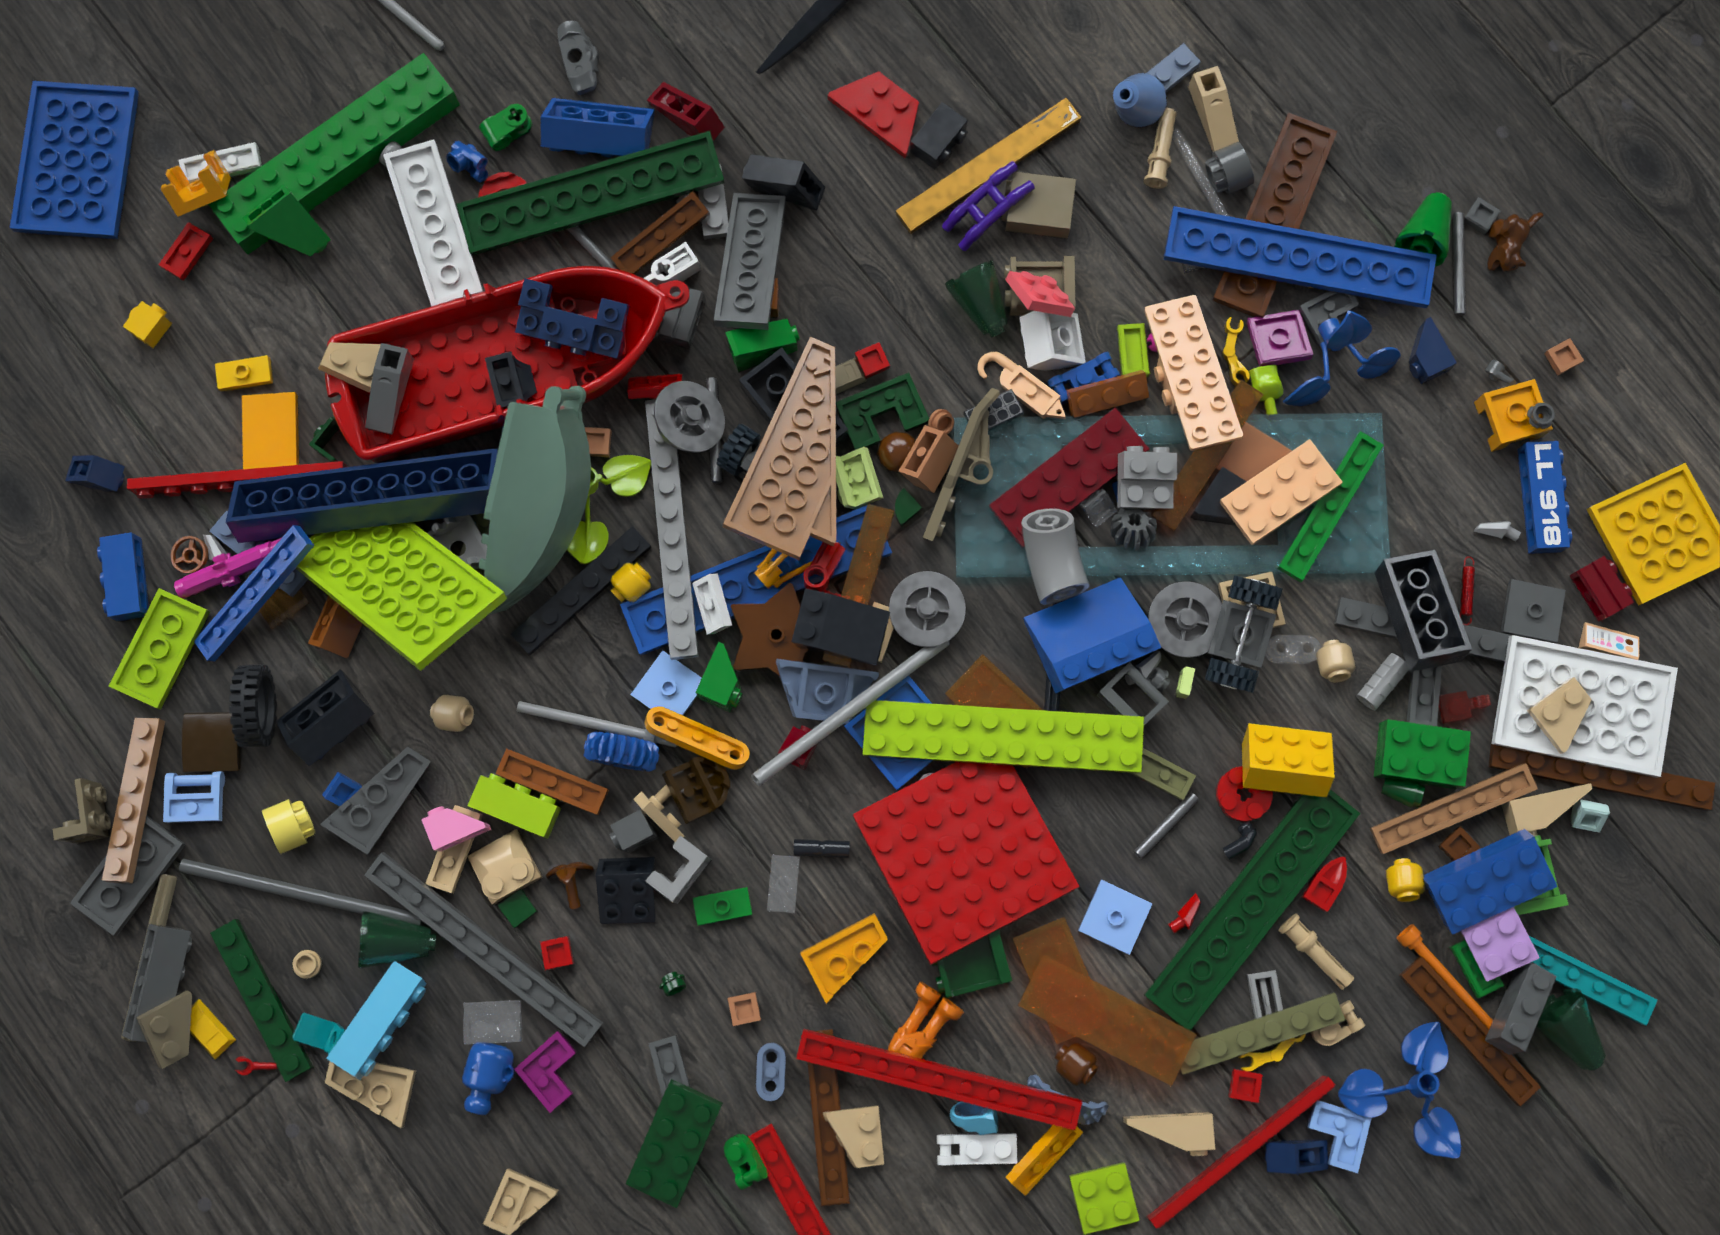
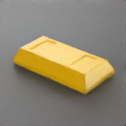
[190,999,236,1060]

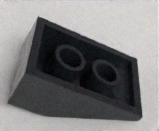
[791,588,890,666]

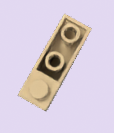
[1188,66,1239,152]

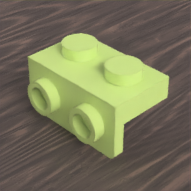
[836,447,883,509]

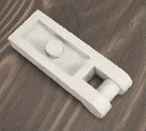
[937,1133,1017,1165]

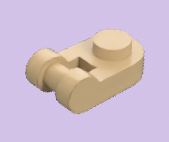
[1311,1000,1365,1046]

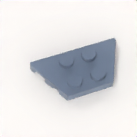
[776,659,879,724]

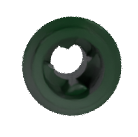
[1381,778,1425,808]

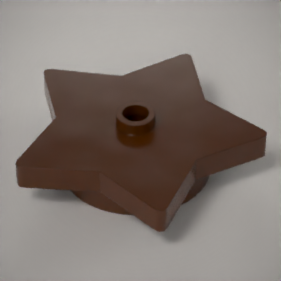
[731,583,809,676]

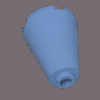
[1113,73,1167,127]

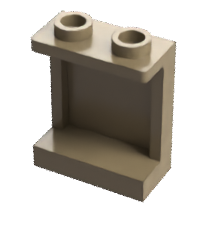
[1004,256,1075,316]

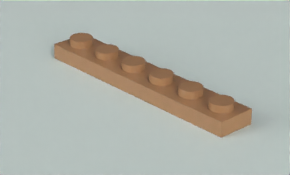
[102,718,165,884]
[1370,763,1538,854]

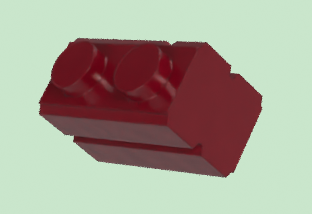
[1569,556,1634,622]

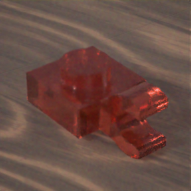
[1439,691,1491,724]

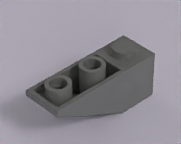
[365,343,414,435]

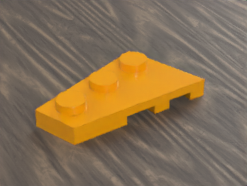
[800,913,888,1003]

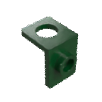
[309,416,339,462]

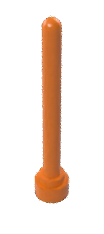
[1396,924,1493,1030]

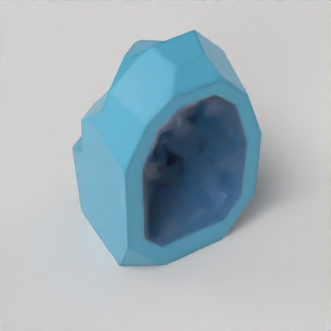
[950,1101,998,1135]

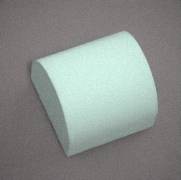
[1571,799,1610,833]

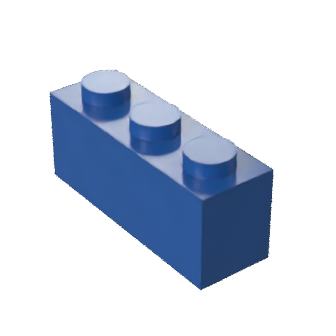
[97,532,149,621]

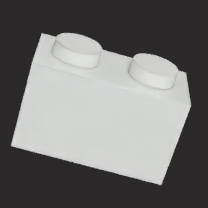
[1020,311,1086,371]

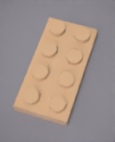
[1220,439,1343,545]

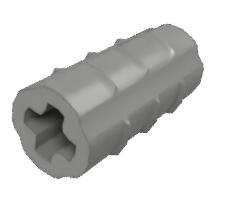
[1356,653,1409,711]

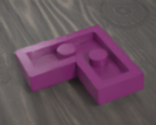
[514,1031,577,1113]

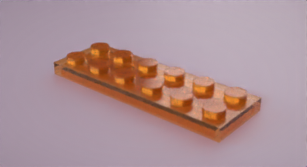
[1017,954,1197,1086]

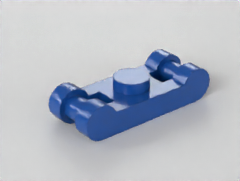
[1047,352,1120,405]

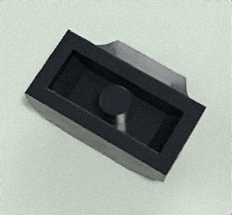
[485,351,537,410]

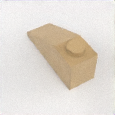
[1502,783,1592,836]
[1123,1112,1215,1156]

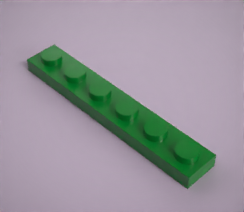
[1277,431,1384,583]

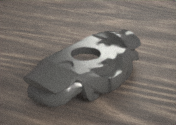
[557,21,599,95]

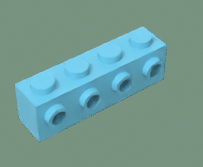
[326,961,427,1080]

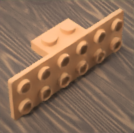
[1145,295,1243,451]

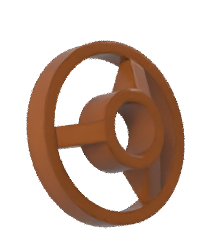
[171,536,208,574]

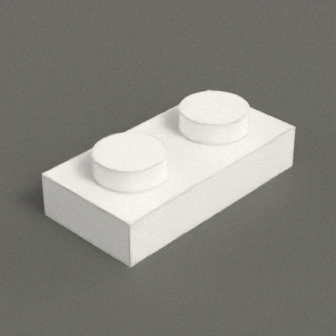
[692,573,732,635]

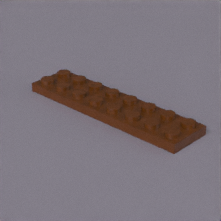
[1212,112,1337,318]

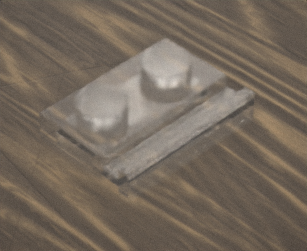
[463,1000,522,1044]

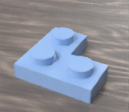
[1307,1100,1372,1173]

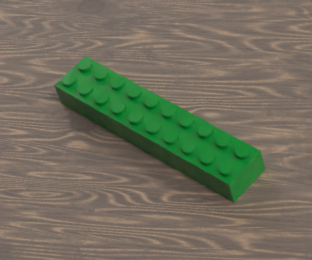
[208,53,460,255]

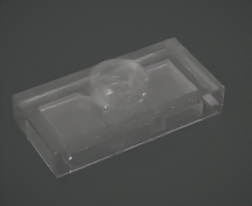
[767,855,800,913]

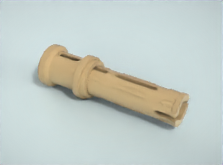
[1144,108,1177,189]
[1279,913,1354,990]

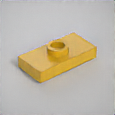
[215,355,273,392]

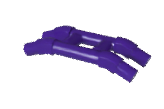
[942,161,1035,251]

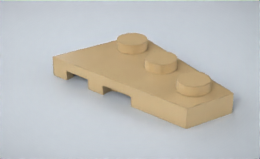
[325,1061,416,1128]

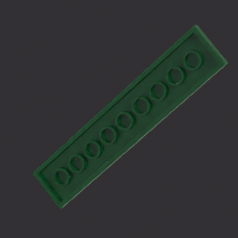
[456,131,725,256]
[1143,789,1361,1032]

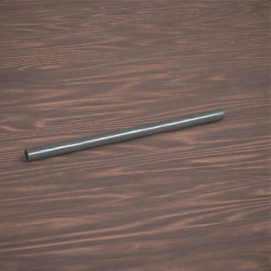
[179,859,424,928]

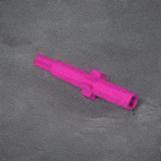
[174,538,281,599]

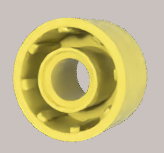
[262,799,315,854]

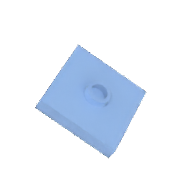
[630,650,702,716]
[1078,880,1152,955]

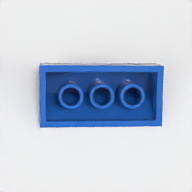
[541,98,654,157]

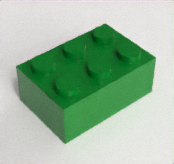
[1374,719,1471,789]

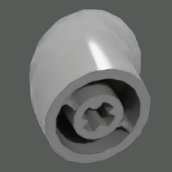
[1021,509,1090,605]

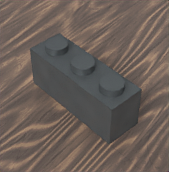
[1485,962,1557,1055]

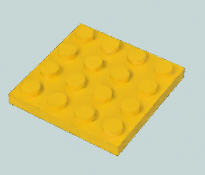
[1586,463,1720,606]

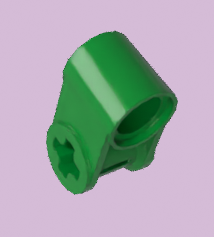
[479,104,532,151]

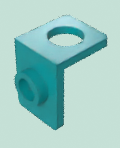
[292,1013,345,1054]

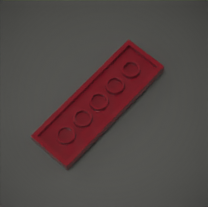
[989,408,1149,549]

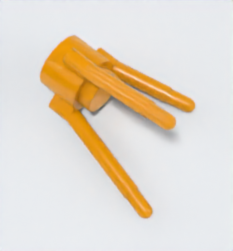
[754,549,812,589]

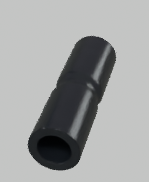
[794,839,850,858]

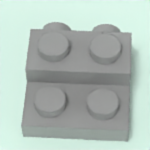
[1118,446,1177,510]

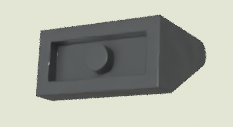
[1096,662,1169,725]

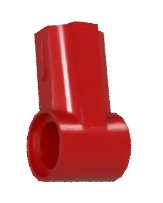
[803,542,846,592]

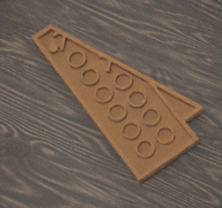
[723,337,836,560]

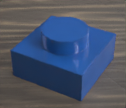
[322,772,362,806]

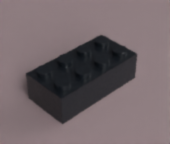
[739,348,849,447]
[1374,550,1472,672]

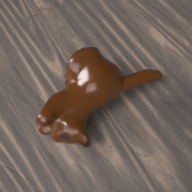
[1487,212,1543,272]

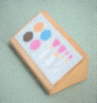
[1579,622,1639,660]

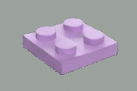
[1461,907,1540,981]

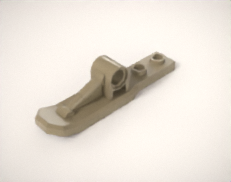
[923,388,1000,541]

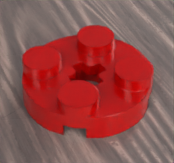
[1216,766,1273,822]

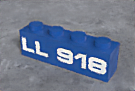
[1517,441,1572,554]

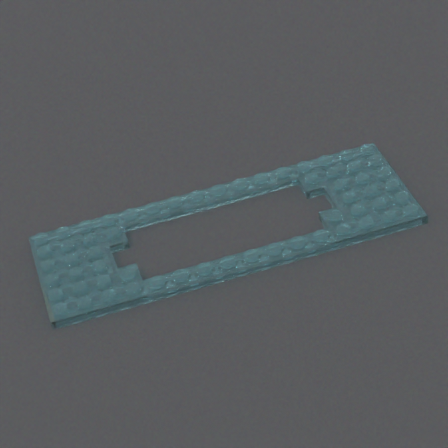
[953,413,1390,577]

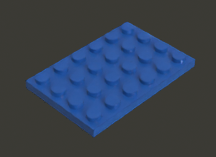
[10,81,139,239]

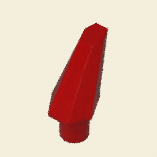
[1168,893,1201,934]

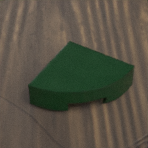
[895,488,922,527]

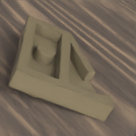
[136,991,192,1069]

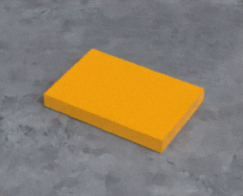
[242,392,299,469]

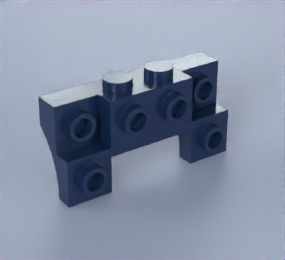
[515,278,630,360]

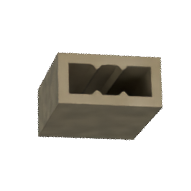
[1001,172,1076,238]

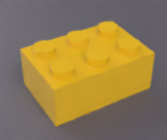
[1242,723,1335,797]

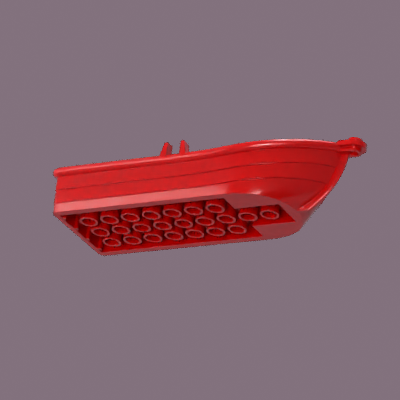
[325,266,690,463]

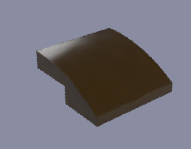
[182,712,241,772]

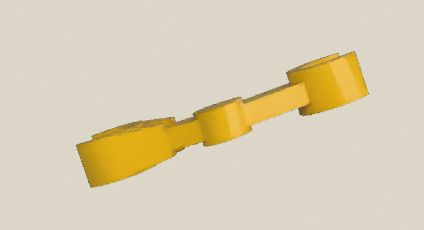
[1222,317,1250,387]
[1238,1034,1306,1071]

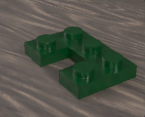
[835,373,929,450]

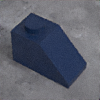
[1409,317,1457,385]
[65,455,125,492]
[1265,1140,1329,1174]

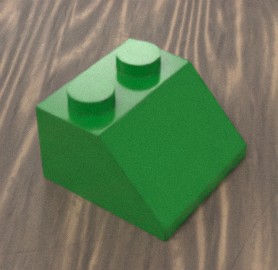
[695,642,743,713]

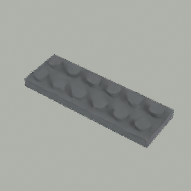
[714,193,786,330]

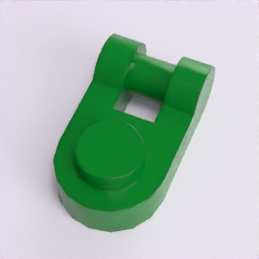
[724,1134,768,1190]

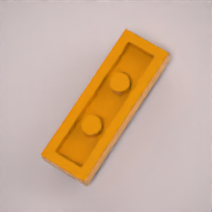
[1006,1125,1083,1196]

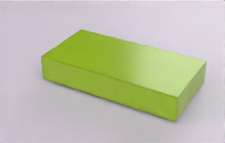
[1117,323,1150,377]

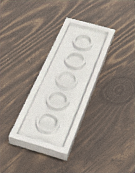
[383,140,483,306]

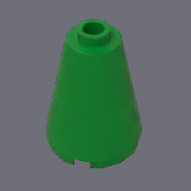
[1395,192,1452,267]

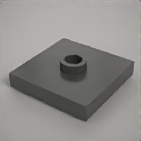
[1500,579,1566,644]

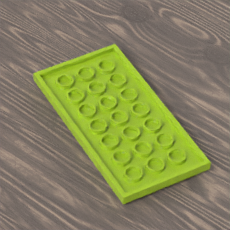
[296,522,507,671]

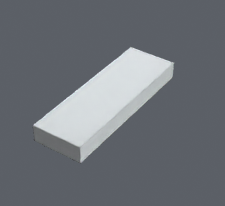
[179,142,262,183]

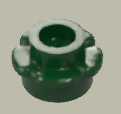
[659,972,686,996]

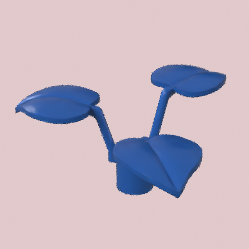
[1283,311,1401,406]
[1338,1022,1461,1159]

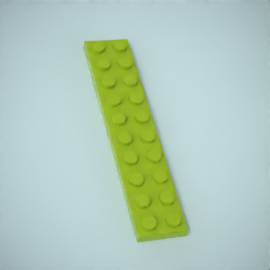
[863,700,1144,773]

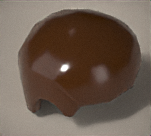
[877,432,916,473]

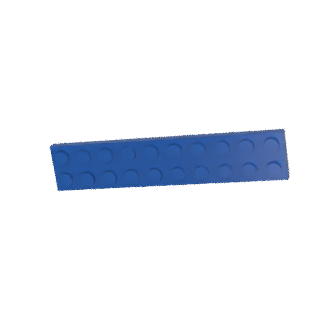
[1163,206,1437,309]
[620,503,892,656]

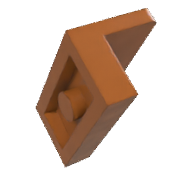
[308,595,363,658]

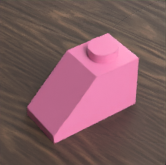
[421,806,491,852]

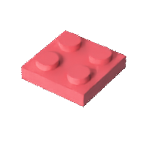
[1005,271,1075,317]

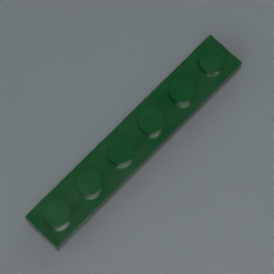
[210,919,313,1082]

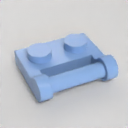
[163,771,225,823]

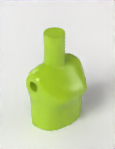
[1249,365,1283,417]

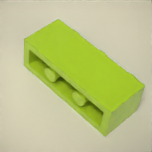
[467,773,561,839]

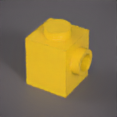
[123,301,172,348]

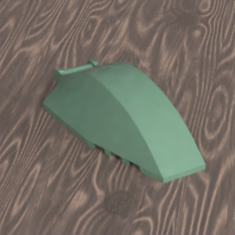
[479,386,591,615]

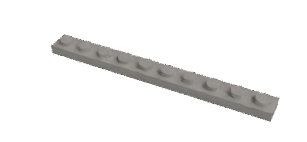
[645,399,699,660]

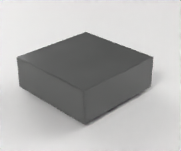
[1464,197,1501,235]

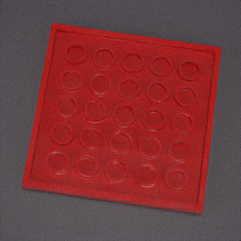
[852,762,1080,965]

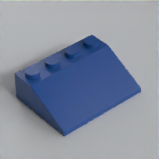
[1023,577,1162,693]

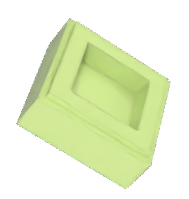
[1175,667,1195,699]

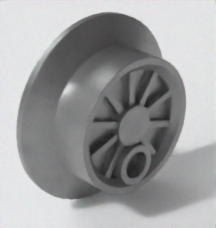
[654,381,725,453]
[889,571,966,647]
[1148,582,1222,658]

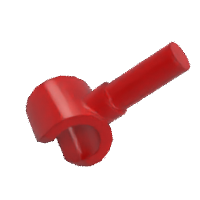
[235,1056,277,1076]

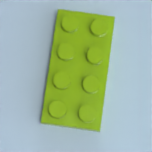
[109,588,211,710]

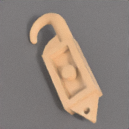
[977,352,1066,419]

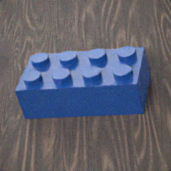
[1423,829,1558,935]

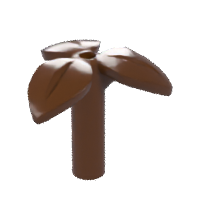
[546,862,594,909]

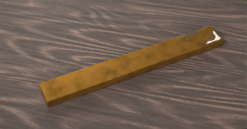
[896,98,1081,234]

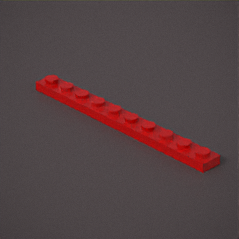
[796,1029,1082,1131]

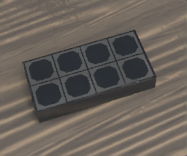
[963,389,1024,431]

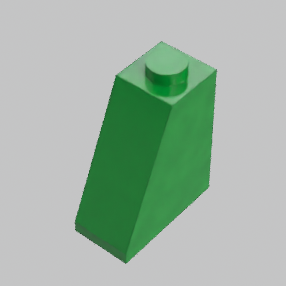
[243,185,331,256]
[725,319,800,373]

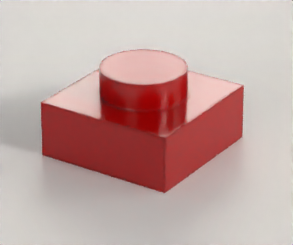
[855,342,890,379]
[540,936,574,970]
[1228,1069,1263,1103]

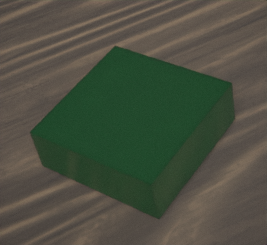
[498,889,538,928]

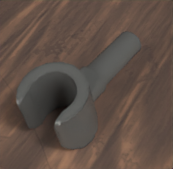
[1485,360,1516,386]

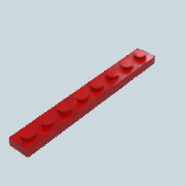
[127,461,348,499]

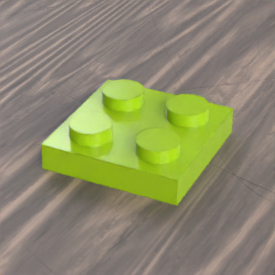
[1069,1162,1140,1234]

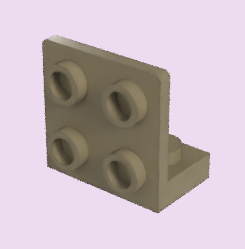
[53,778,111,844]

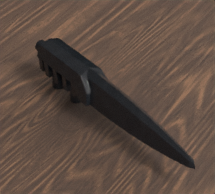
[756,0,849,74]

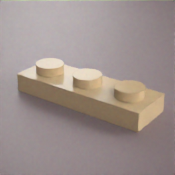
[425,805,483,894]

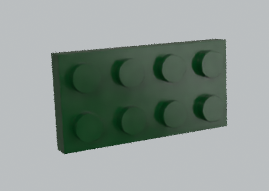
[625,1079,723,1208]

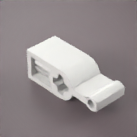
[644,242,701,286]

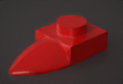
[1302,856,1347,912]

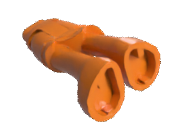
[888,982,964,1059]

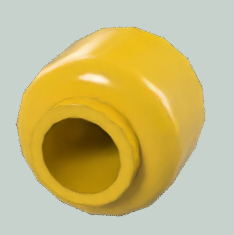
[611,562,651,602]
[1386,858,1425,902]

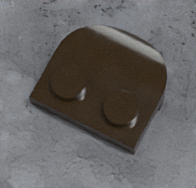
[662,757,730,824]

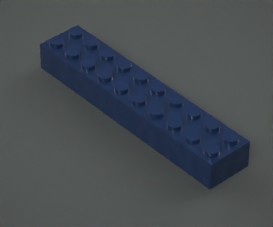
[226,448,498,543]

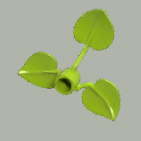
[567,455,651,564]

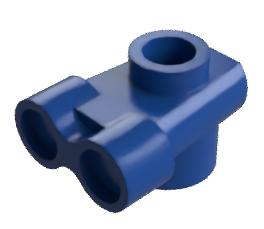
[446,141,488,183]

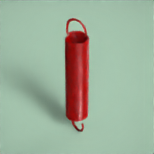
[1460,556,1475,625]

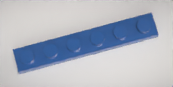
[194,525,315,661]

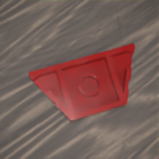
[827,71,919,158]

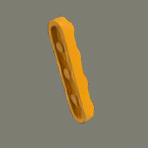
[645,706,750,770]

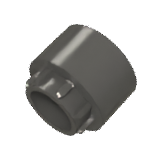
[1205,142,1254,195]

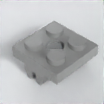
[427,515,487,569]

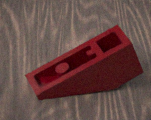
[647,82,725,141]

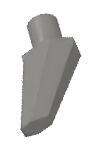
[1474,521,1521,541]
[203,535,227,564]
[1125,650,1161,685]

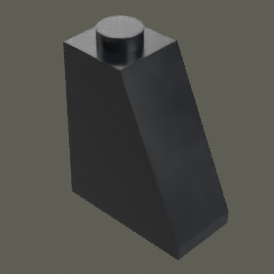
[742,154,826,210]
[1190,467,1247,526]

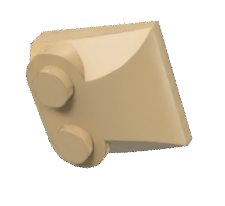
[467,829,543,905]

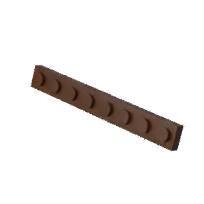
[1488,744,1715,811]

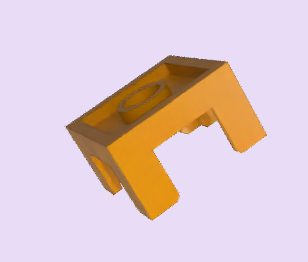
[161,150,231,217]
[1474,379,1553,452]

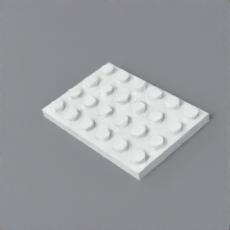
[1491,635,1678,777]

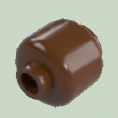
[1055,1043,1098,1086]

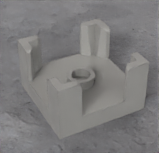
[646,836,712,904]

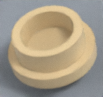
[293,950,322,978]

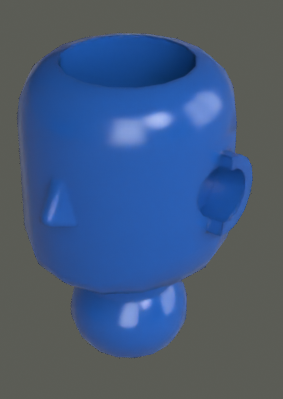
[462,1042,514,1115]

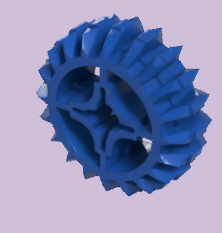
[584,732,659,772]

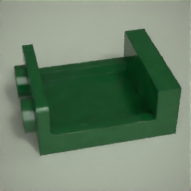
[932,929,1012,998]

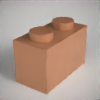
[899,425,959,493]

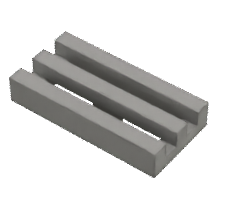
[1246,970,1283,1018]

